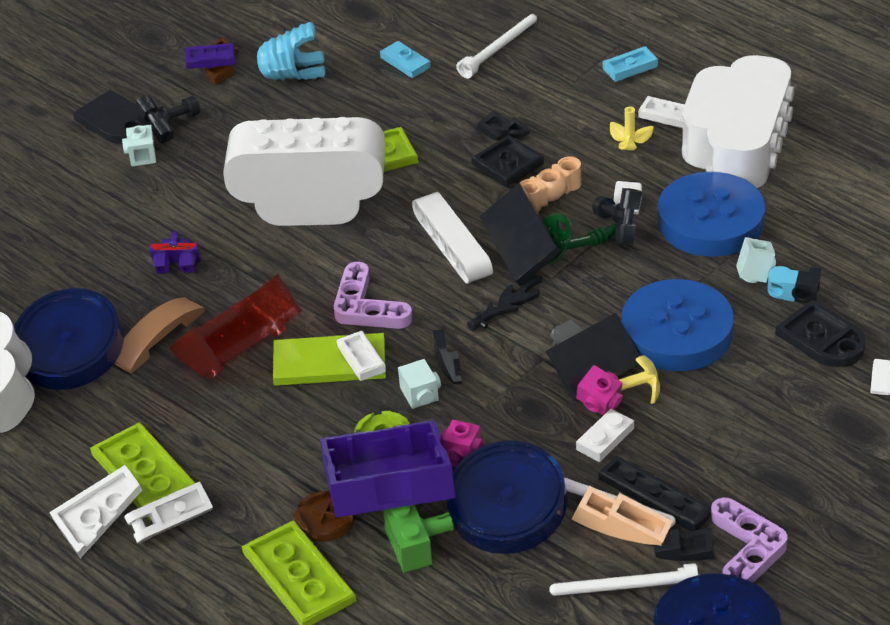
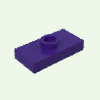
[185,43,235,69]

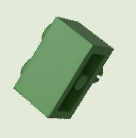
[383,505,453,573]

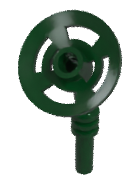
[543,213,633,265]

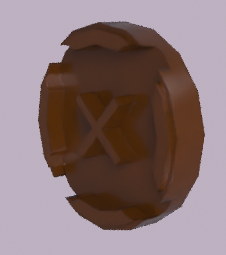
[294,491,355,542]

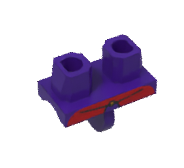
[149,231,201,274]

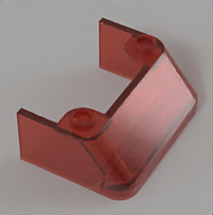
[169,274,302,379]

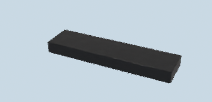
[598,455,711,531]

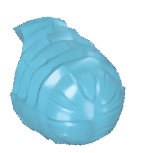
[257,22,325,81]

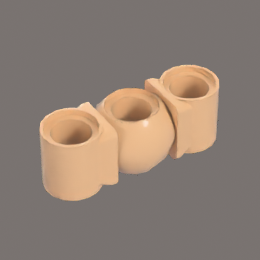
[520,157,581,212]

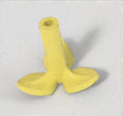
[610,107,654,150]
[619,355,660,404]

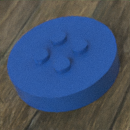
[658,172,765,257]
[622,279,734,371]

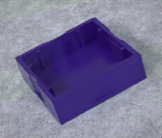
[320,420,455,518]

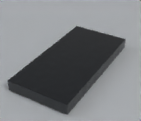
[480,183,561,286]

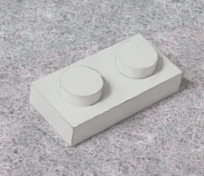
[576,409,634,462]

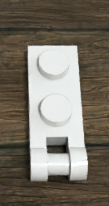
[124,482,213,544]

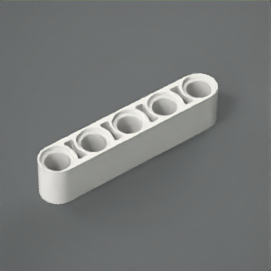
[412,192,493,284]

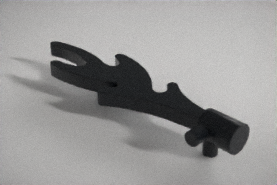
[467,276,543,331]

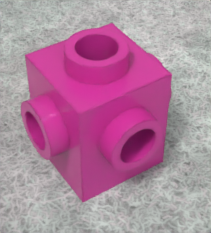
[576,365,623,415]
[441,420,484,470]

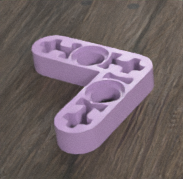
[334,262,412,329]
[711,498,787,593]

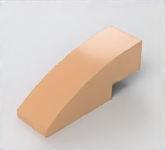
[571,486,673,545]

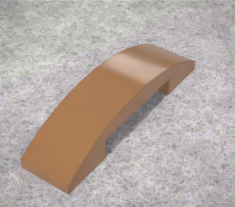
[110,297,205,374]

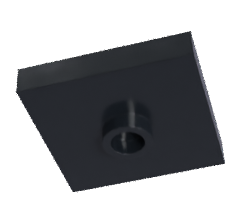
[471,135,544,187]

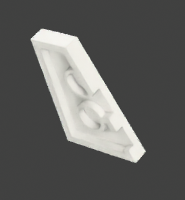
[49,465,142,559]

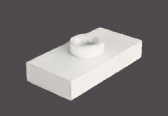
[638,96,685,128]
[337,331,386,381]

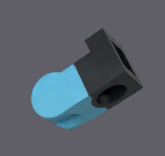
[768,266,821,303]

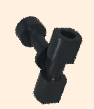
[135,95,200,143]
[592,188,642,244]

